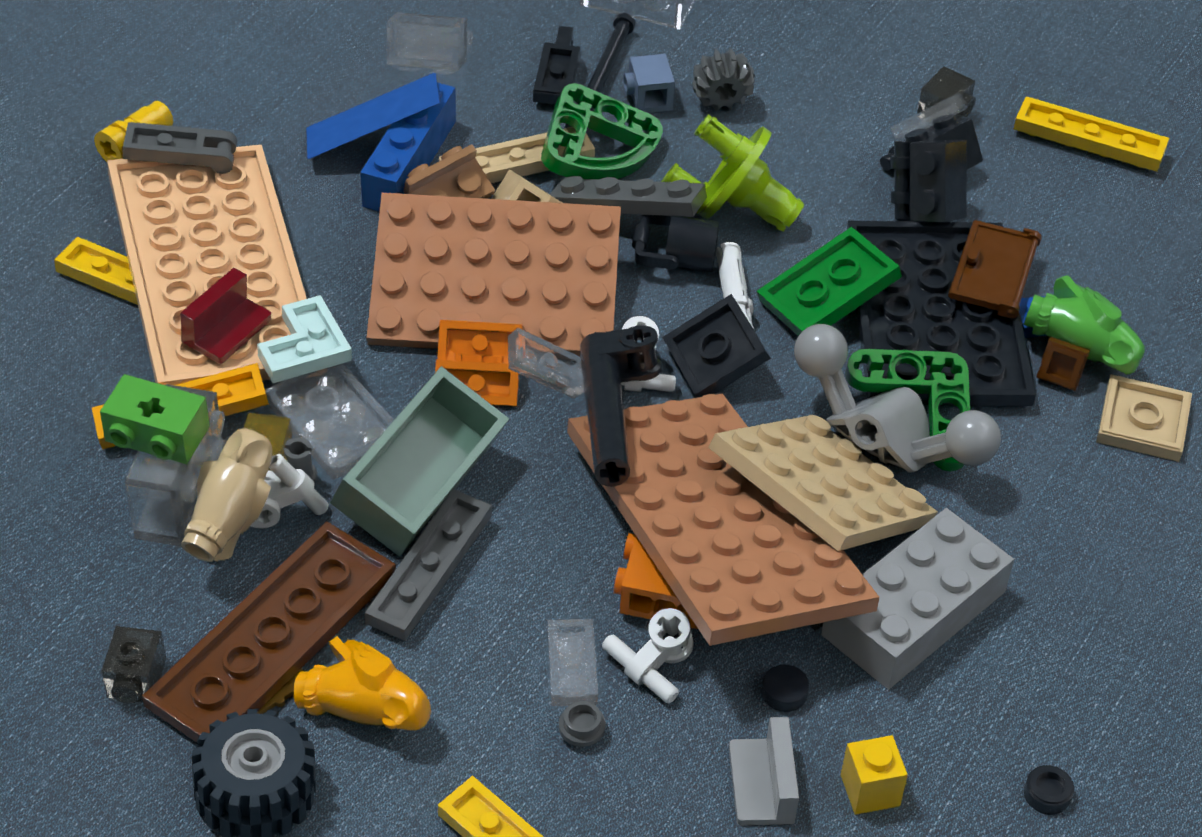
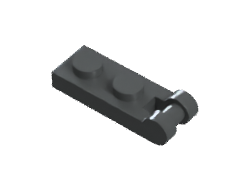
[123,122,237,174]

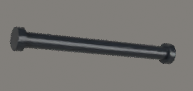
[565,13,636,132]

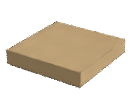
[1096,374,1192,462]

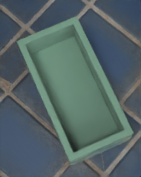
[330,366,509,557]

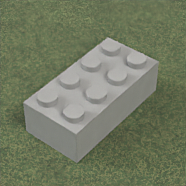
[821,508,1014,690]

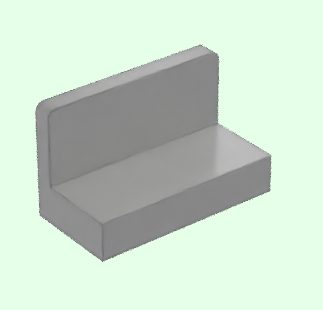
[729,717,799,826]

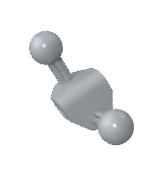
[794,324,1001,473]

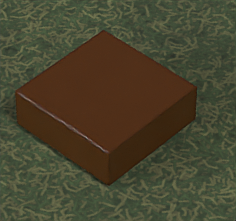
[1036,337,1090,391]

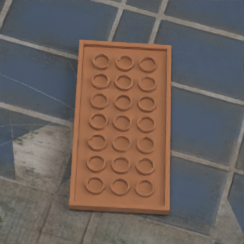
[567,394,880,646]

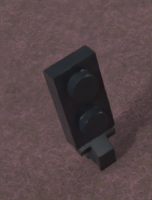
[533,26,580,105]

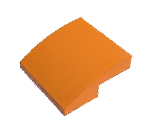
[435,320,523,406]

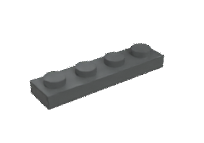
[550,176,707,217]
[365,490,492,641]

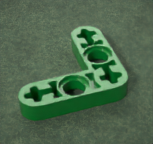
[845,349,970,472]

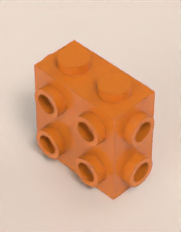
[614,533,698,629]

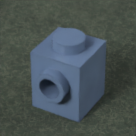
[623,54,675,113]

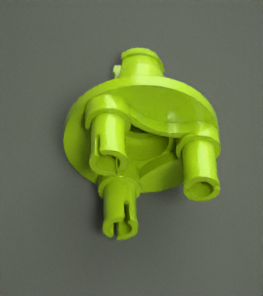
[661,114,804,232]

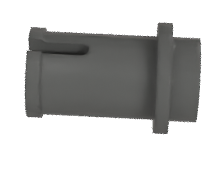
[283,437,317,483]

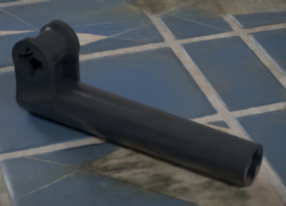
[580,325,662,487]

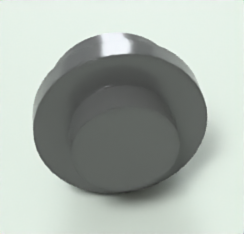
[559,701,606,747]

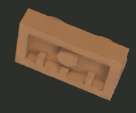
[404,144,495,199]

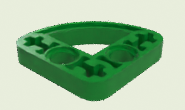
[541,83,663,180]

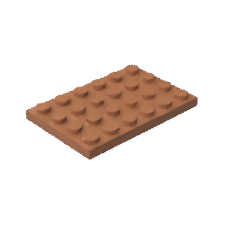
[367,193,621,357]

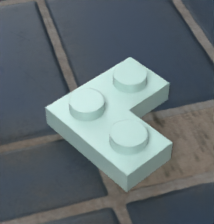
[257,295,352,383]

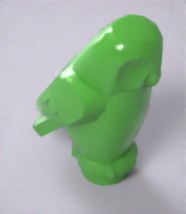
[1024,275,1145,375]

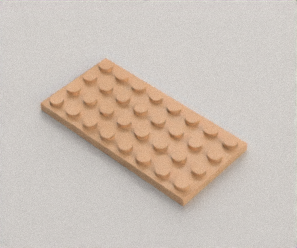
[107,144,325,387]

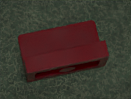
[180,268,271,364]

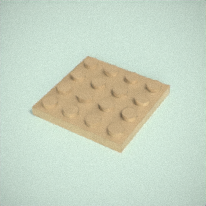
[708,415,937,551]

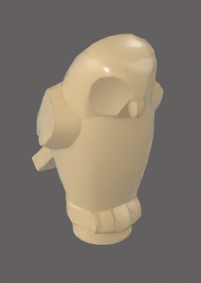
[181,428,273,562]

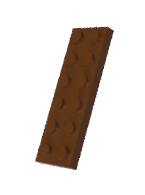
[142,521,396,742]

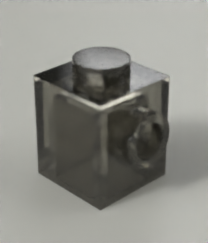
[916,66,976,124]
[101,626,167,704]

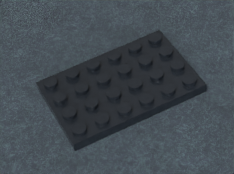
[847,221,1036,406]

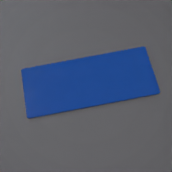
[306,73,440,159]

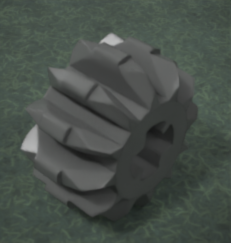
[692,48,755,111]

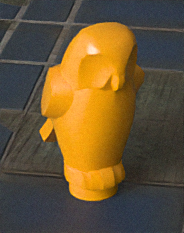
[294,636,431,731]

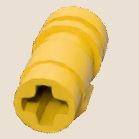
[94,101,173,162]

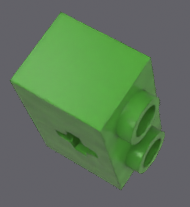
[100,374,210,465]

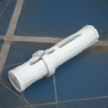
[715,242,754,329]

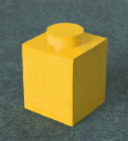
[841,735,908,815]

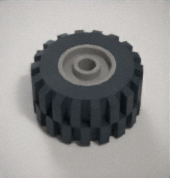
[192,709,316,837]

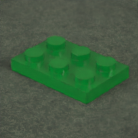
[757,227,902,336]

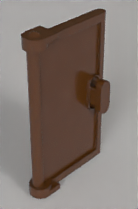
[948,220,1042,318]

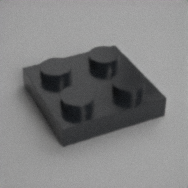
[662,294,771,398]

